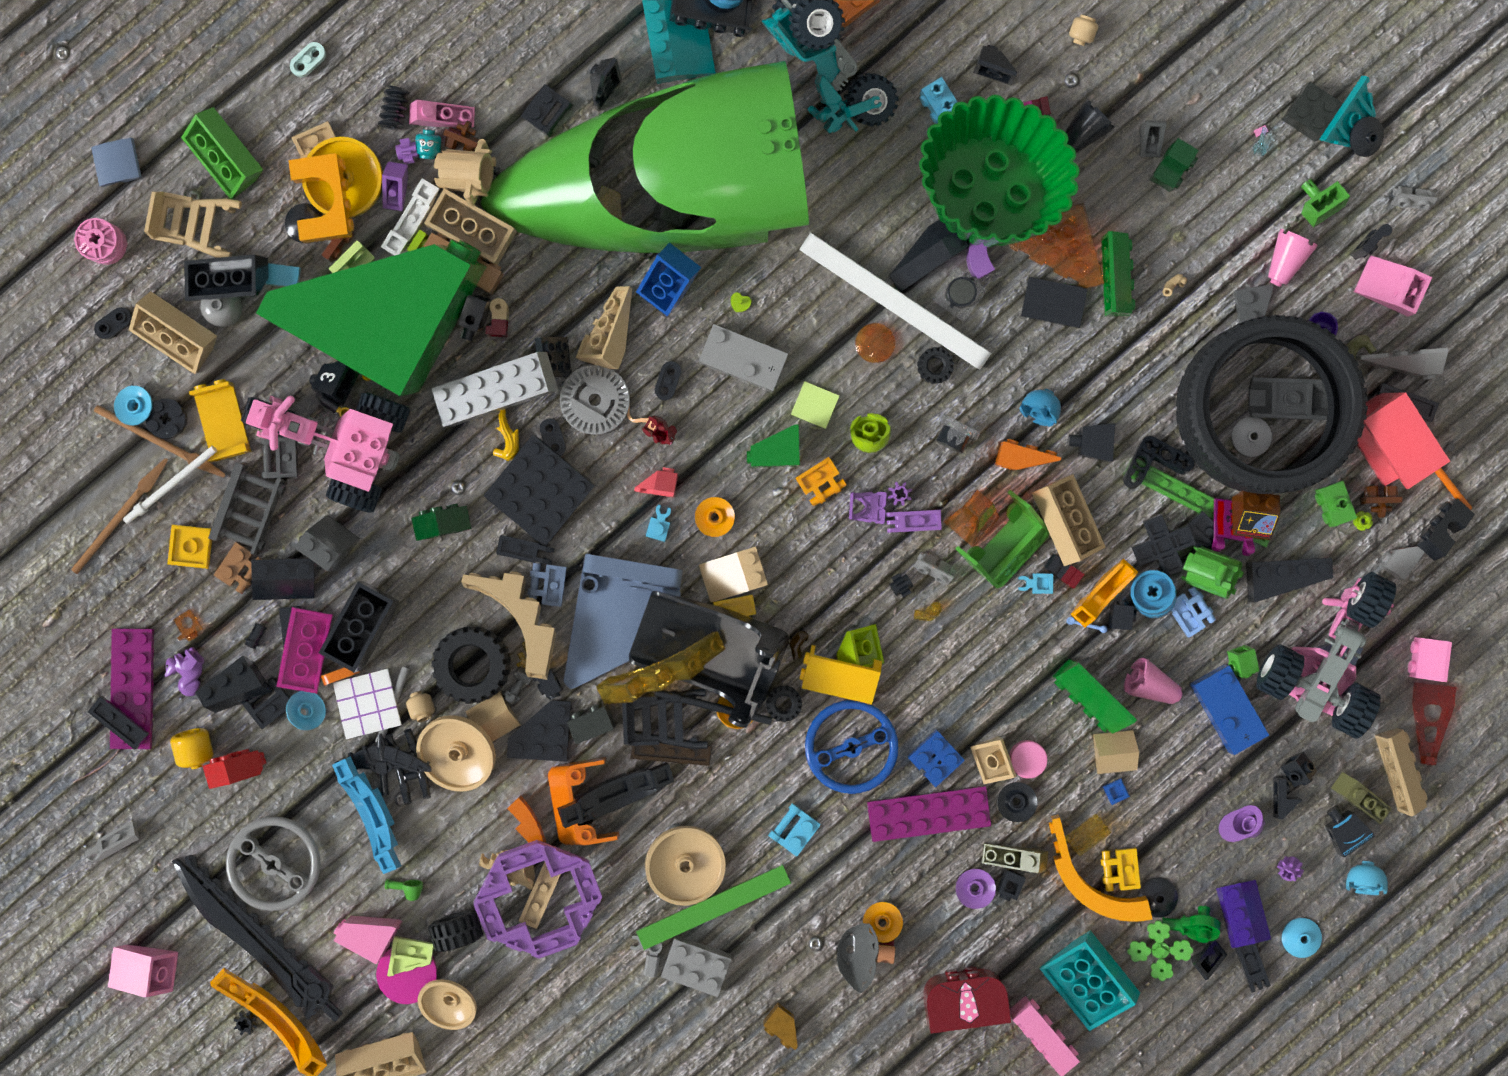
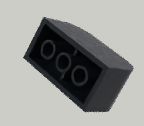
[319,581,399,673]

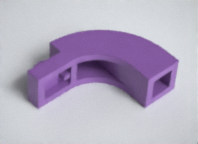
[966,241,995,281]

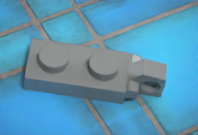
[85,821,139,863]

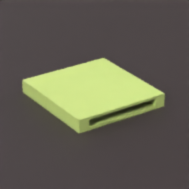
[791,381,839,429]

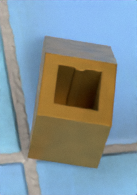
[763,1002,798,1050]

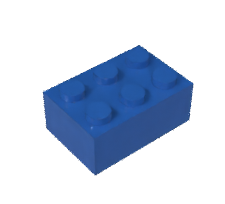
[636,243,702,316]

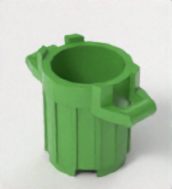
[1181,546,1244,599]

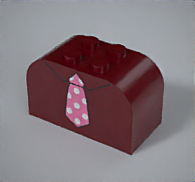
[923,967,1011,1033]

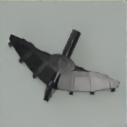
[335,733,432,796]

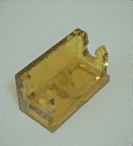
[1065,814,1112,857]

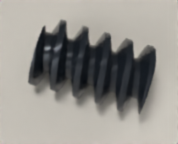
[378,85,410,131]

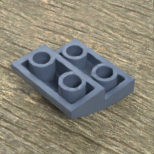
[91,138,141,187]

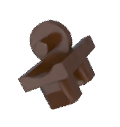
[443,120,480,152]
[1360,486,1402,518]

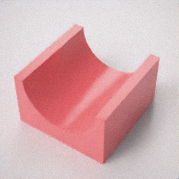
[1357,392,1450,489]

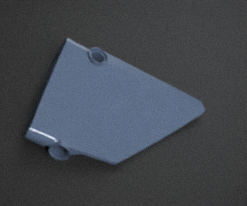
[564,554,683,689]

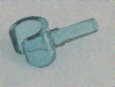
[1252,127,1267,156]

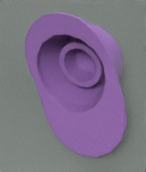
[1219,805,1265,842]

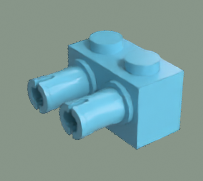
[919,77,957,124]

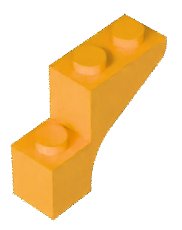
[1070,558,1138,628]

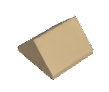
[466,691,521,742]
[1093,730,1139,774]
[970,736,1016,784]

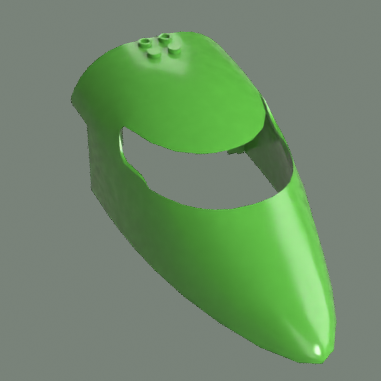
[481,61,809,253]

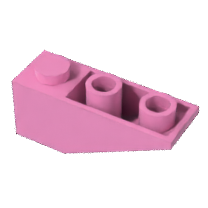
[409,100,475,128]

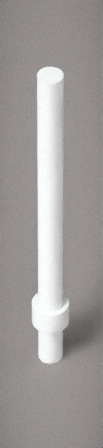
[123,446,217,524]

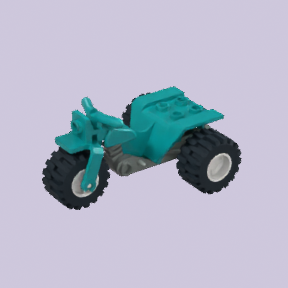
[761,0,899,133]

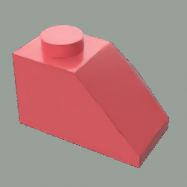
[634,467,678,498]

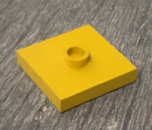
[167,525,212,569]

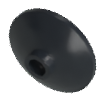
[1350,116,1384,157]
[285,203,323,244]
[997,782,1037,822]
[1138,877,1178,918]

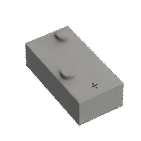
[699,324,788,393]

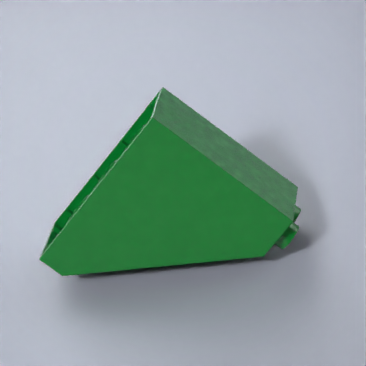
[256,239,487,396]

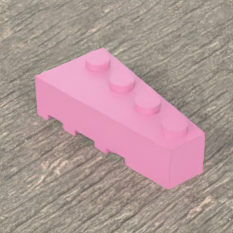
[1010,996,1080,1076]

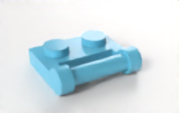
[768,803,821,857]

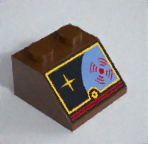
[1232,491,1280,540]

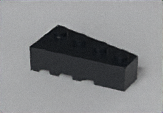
[1246,558,1333,603]

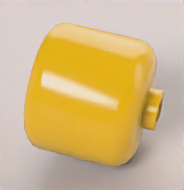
[170,728,214,769]

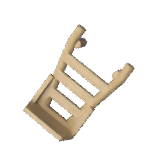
[144,191,242,258]

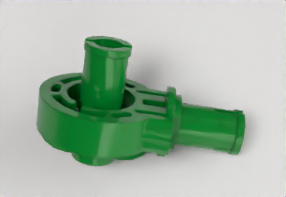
[1162,906,1221,943]

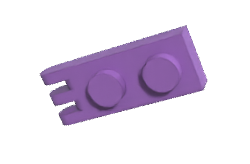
[886,510,942,533]

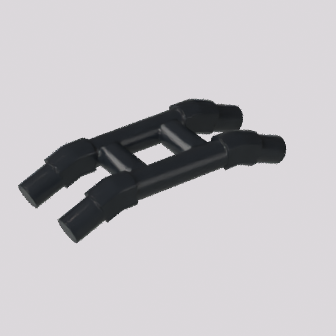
[385,728,431,805]

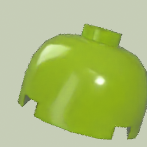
[850,413,891,453]

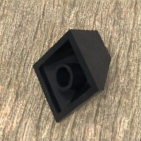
[973,45,1017,86]

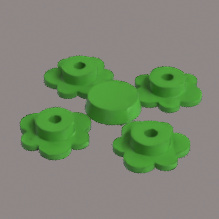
[1127,920,1193,981]

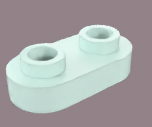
[290,42,326,78]

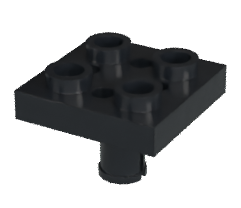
[535,337,572,378]

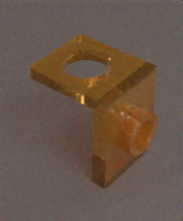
[173,609,203,642]

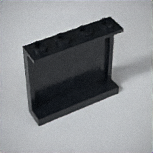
[669,0,752,37]

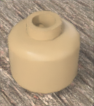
[1069,14,1098,46]
[406,691,435,723]

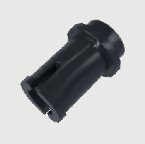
[245,623,267,649]

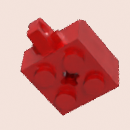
[203,748,266,789]

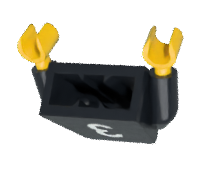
[309,361,371,417]

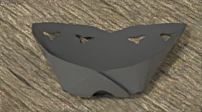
[837,923,879,993]

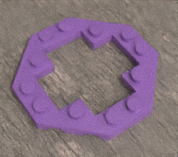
[474,840,602,959]

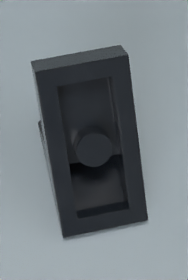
[1273,777,1302,819]
[1190,940,1228,980]

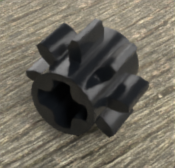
[889,573,914,598]
[233,1010,259,1035]

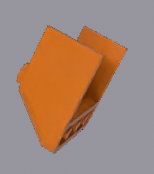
[548,757,619,845]

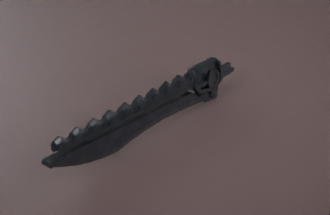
[172,855,343,1022]

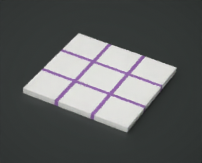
[333,669,402,739]

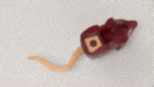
[627,404,677,445]

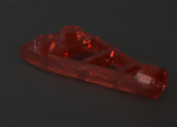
[1412,682,1456,765]

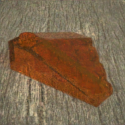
[1010,202,1104,288]

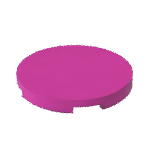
[376,947,437,1004]

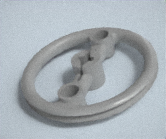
[226,817,321,911]

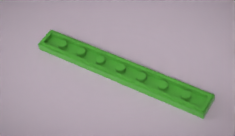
[1123,459,1275,547]
[636,865,791,950]

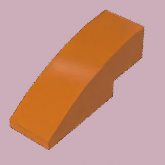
[507,795,546,843]

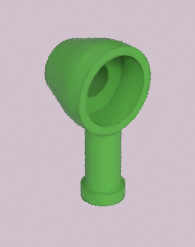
[385,879,423,901]

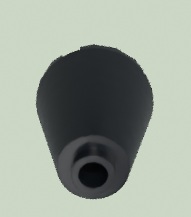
[1065,99,1115,153]

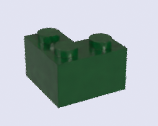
[1149,138,1199,192]
[411,503,472,541]

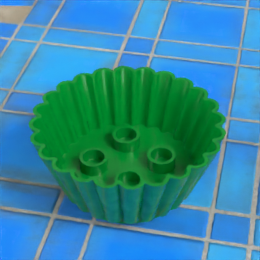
[919,95,1080,247]

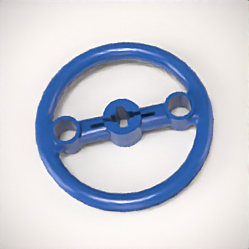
[805,700,899,794]

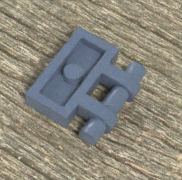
[527,563,567,607]

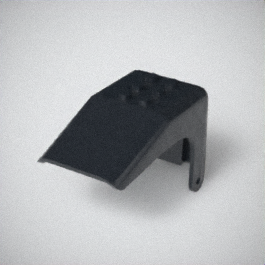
[629,591,789,728]

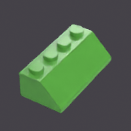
[181,107,263,199]

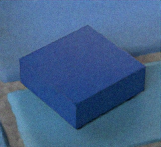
[1102,778,1130,805]

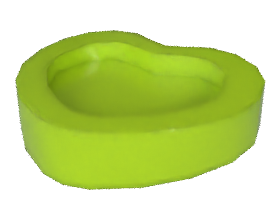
[730,292,751,313]

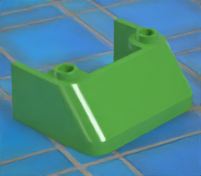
[955,490,1050,588]

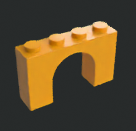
[288,153,354,243]

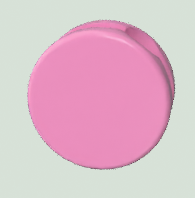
[1009,740,1047,778]

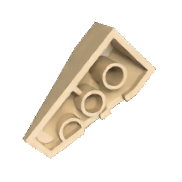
[576,286,632,369]

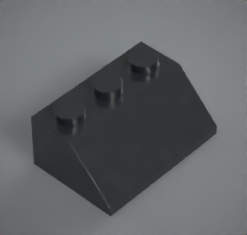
[251,559,314,600]

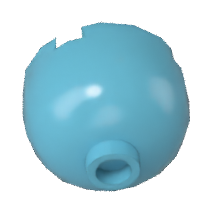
[1346,861,1388,895]

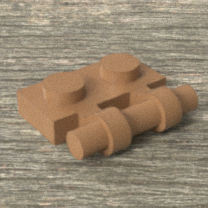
[214,542,263,594]

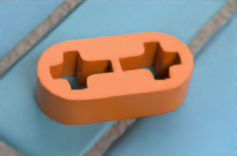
[321,668,360,685]

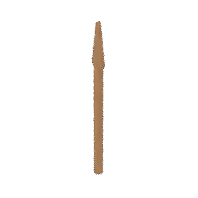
[94,405,226,478]
[71,458,168,574]

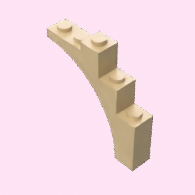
[462,572,556,680]

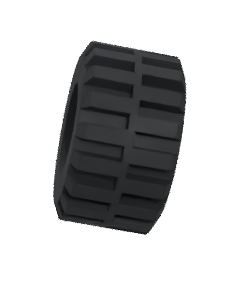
[428,910,484,952]

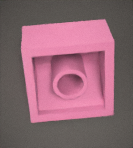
[1408,637,1452,682]

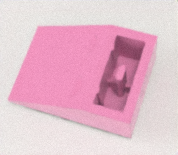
[1354,256,1432,317]

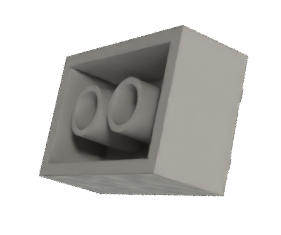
[661,935,731,997]

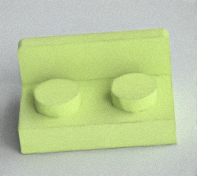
[329,241,375,273]

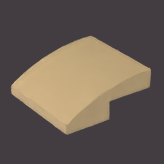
[291,121,336,158]

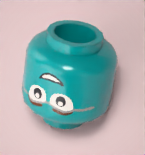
[415,129,442,159]

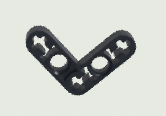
[1123,436,1194,489]

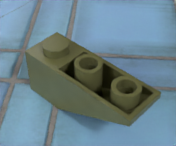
[1331,772,1392,825]
[982,843,1049,873]

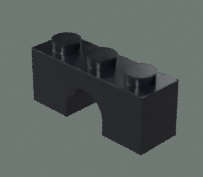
[1417,498,1475,561]

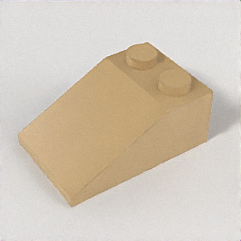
[699,547,768,603]

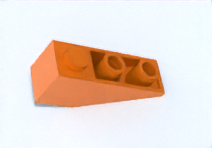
[995,439,1061,471]

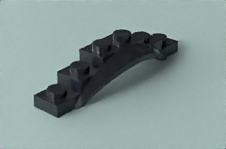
[557,762,674,828]

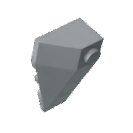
[1356,348,1448,380]

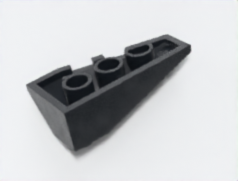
[590,57,622,111]
[889,220,969,292]

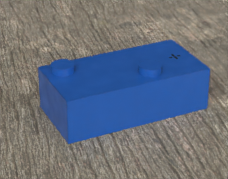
[1190,664,1269,755]

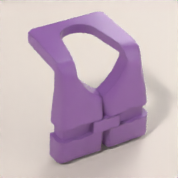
[849,492,887,524]

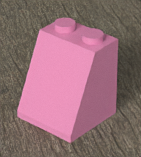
[334,916,403,964]
[108,945,178,997]

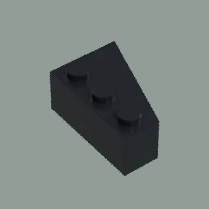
[195,656,273,713]

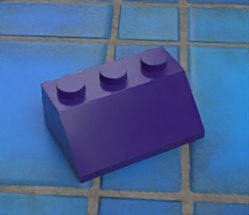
[1216,880,1271,948]

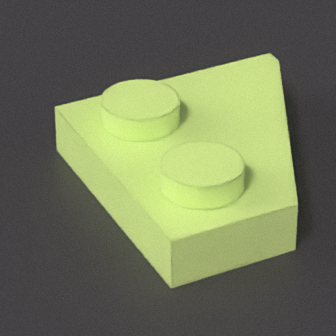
[387,936,434,976]

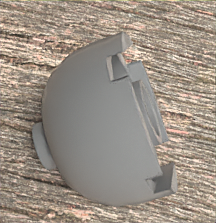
[200,297,242,327]

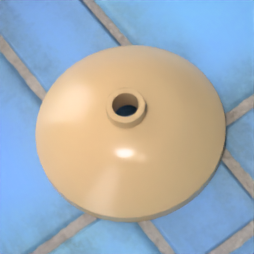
[418,980,477,1030]

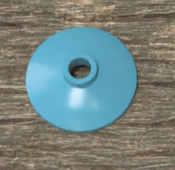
[114,386,152,426]
[286,691,326,730]
[1282,918,1322,958]

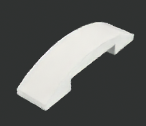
[381,178,440,255]

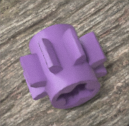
[396,138,419,164]
[887,482,912,506]
[1277,856,1304,881]

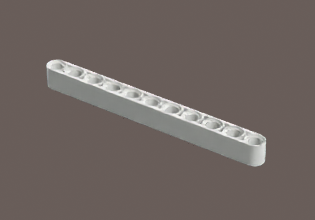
[799,232,992,370]

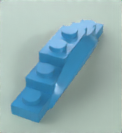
[332,757,402,874]

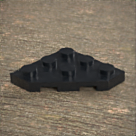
[507,700,571,762]

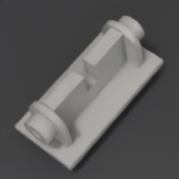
[1391,186,1437,210]
[913,552,956,585]

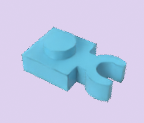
[646,505,671,542]
[1018,573,1053,594]

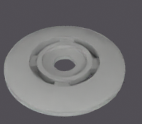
[560,365,630,435]

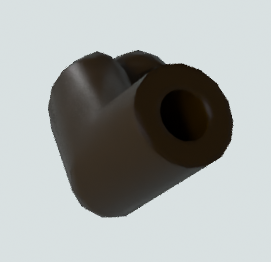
[789,631,809,660]

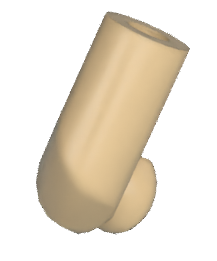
[1162,274,1187,297]

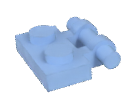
[1171,586,1216,638]

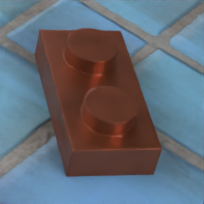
[322,230,355,262]

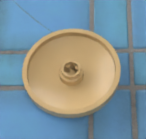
[416,715,496,791]
[645,826,726,906]

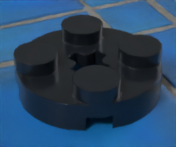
[145,398,188,439]

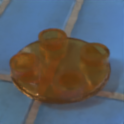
[855,323,895,363]

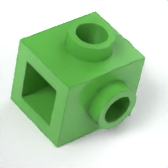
[1227,645,1259,678]

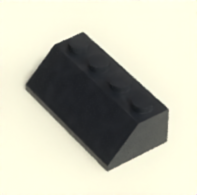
[184,254,268,301]

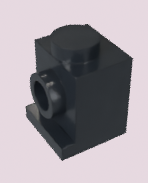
[532,668,563,700]
[996,868,1026,901]

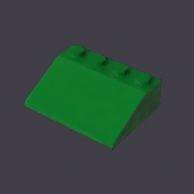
[1052,660,1137,734]

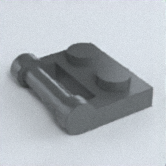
[260,437,298,479]

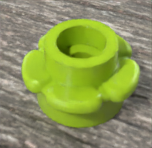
[1353,511,1373,531]

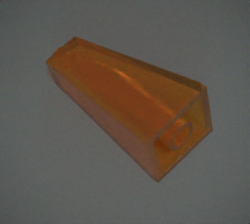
[944,490,1000,547]

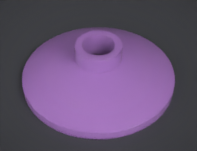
[955,869,996,909]

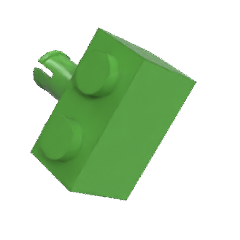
[1301,179,1350,228]
[1315,481,1357,527]

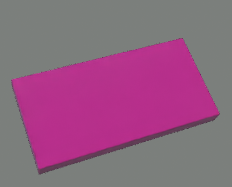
[276,607,333,694]

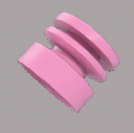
[74,218,127,265]

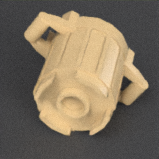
[434,139,497,206]

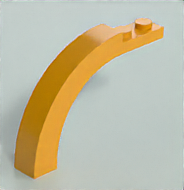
[1048,814,1153,922]
[210,968,327,1076]

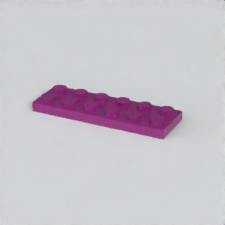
[110,628,154,749]
[867,786,991,842]

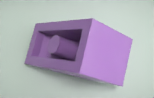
[382,162,408,211]

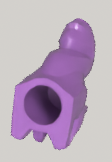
[165,647,204,697]

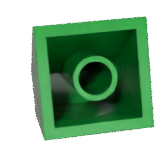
[747,424,800,468]

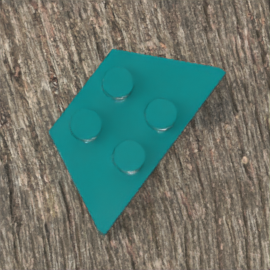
[1320,76,1376,147]

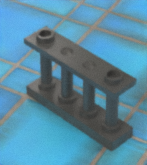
[208,463,286,555]

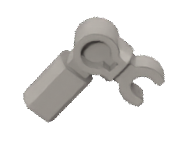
[630,934,663,977]

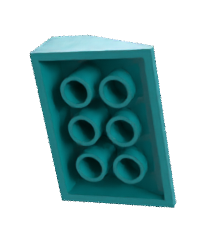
[642,0,716,84]
[1039,930,1140,1031]

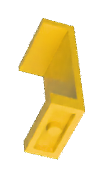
[189,379,251,462]
[799,645,882,704]

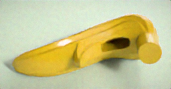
[493,409,519,461]

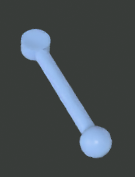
[1066,617,1108,633]

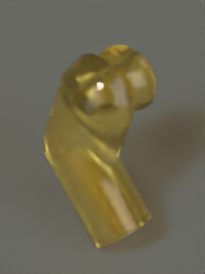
[913,602,942,621]

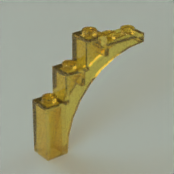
[596,632,726,704]

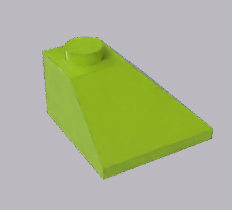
[837,624,884,667]

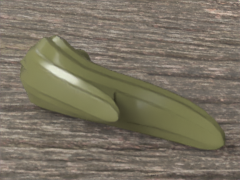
[1347,335,1377,360]

